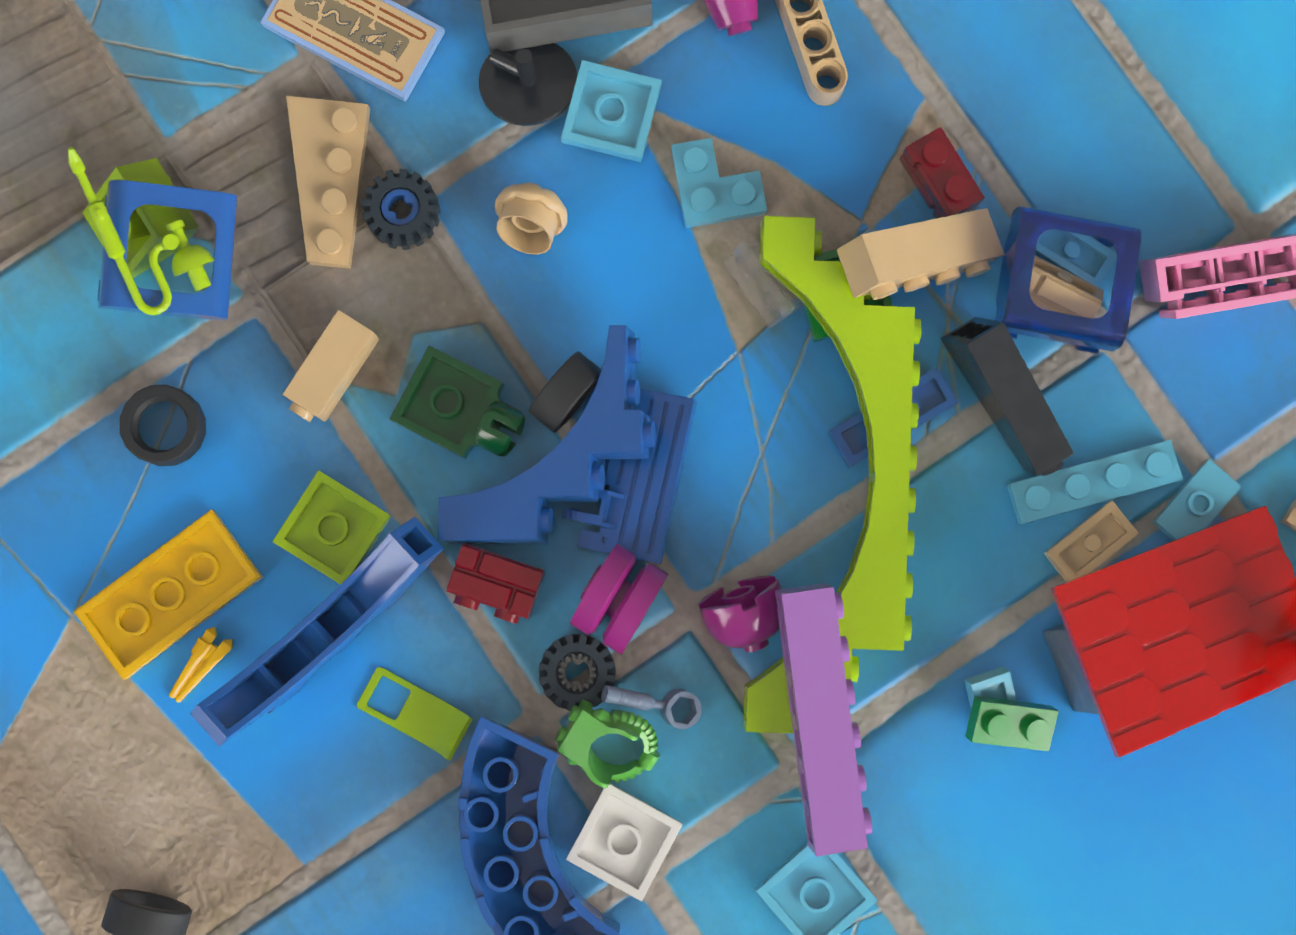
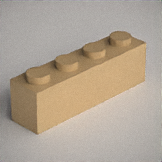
[837,208,1004,300]

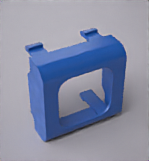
[97,180,237,321]

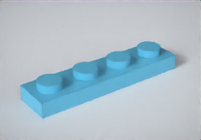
[1007,440,1183,525]

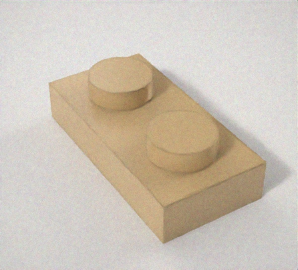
[1043,500,1139,582]

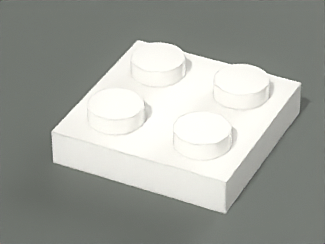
[566,783,683,901]

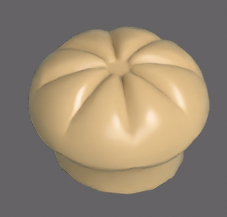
[495,182,567,255]

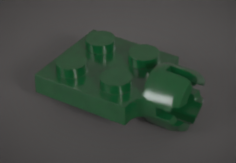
[390,346,526,459]

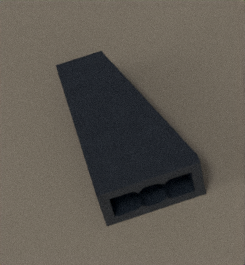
[940,317,1074,476]

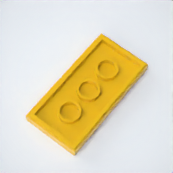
[73,509,263,680]

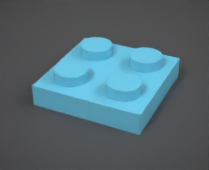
[561,60,662,162]
[755,842,878,935]

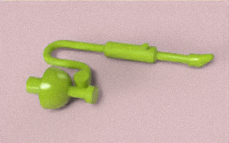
[67,147,215,315]

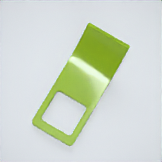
[357,667,473,761]

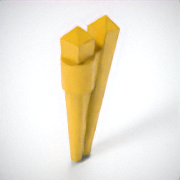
[169,627,233,703]

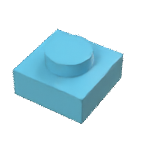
[964,666,1016,708]

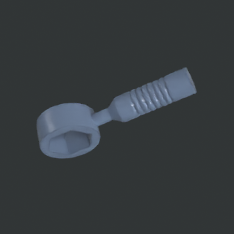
[601,685,702,729]

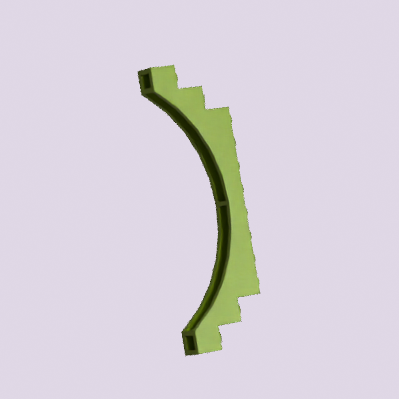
[743,216,921,734]

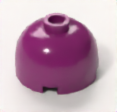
[698,575,782,652]

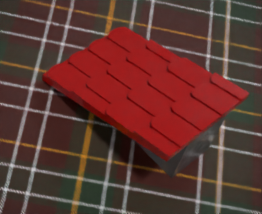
[1043,505,1296,758]

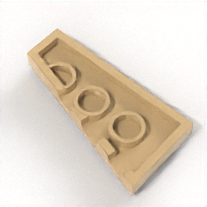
[286,96,370,269]

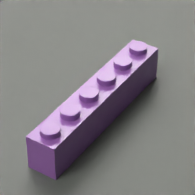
[775,583,872,857]

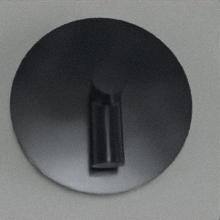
[479,43,577,126]

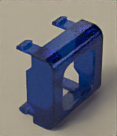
[995,206,1141,354]

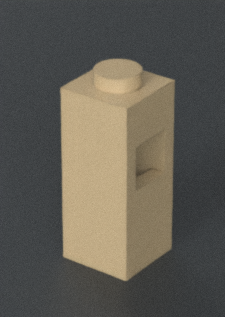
[282,310,380,422]

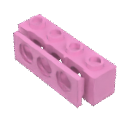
[1139,233,1296,319]

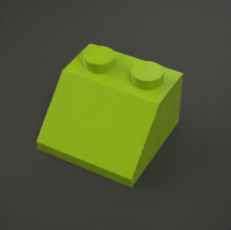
[82,158,199,278]

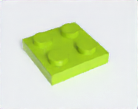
[272,470,392,585]

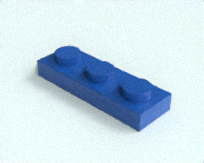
[828,367,959,467]

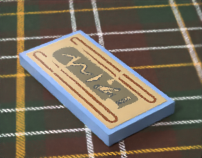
[260,0,445,102]

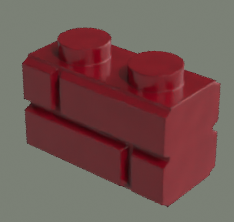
[899,127,985,219]
[446,543,546,624]

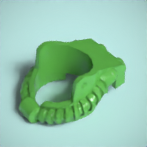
[555,699,660,788]

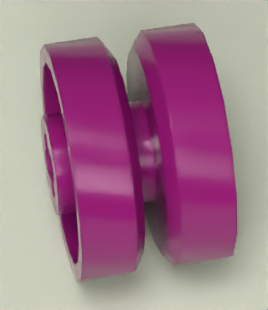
[569,544,669,655]

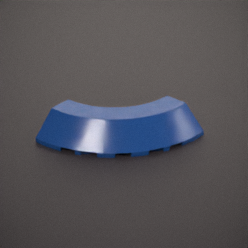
[458,716,620,935]

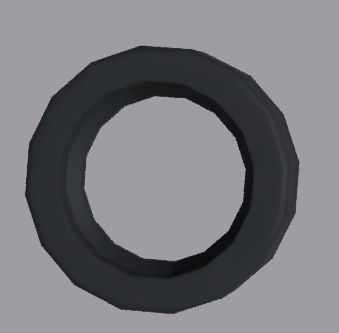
[528,351,601,433]
[120,384,206,466]
[101,889,193,935]

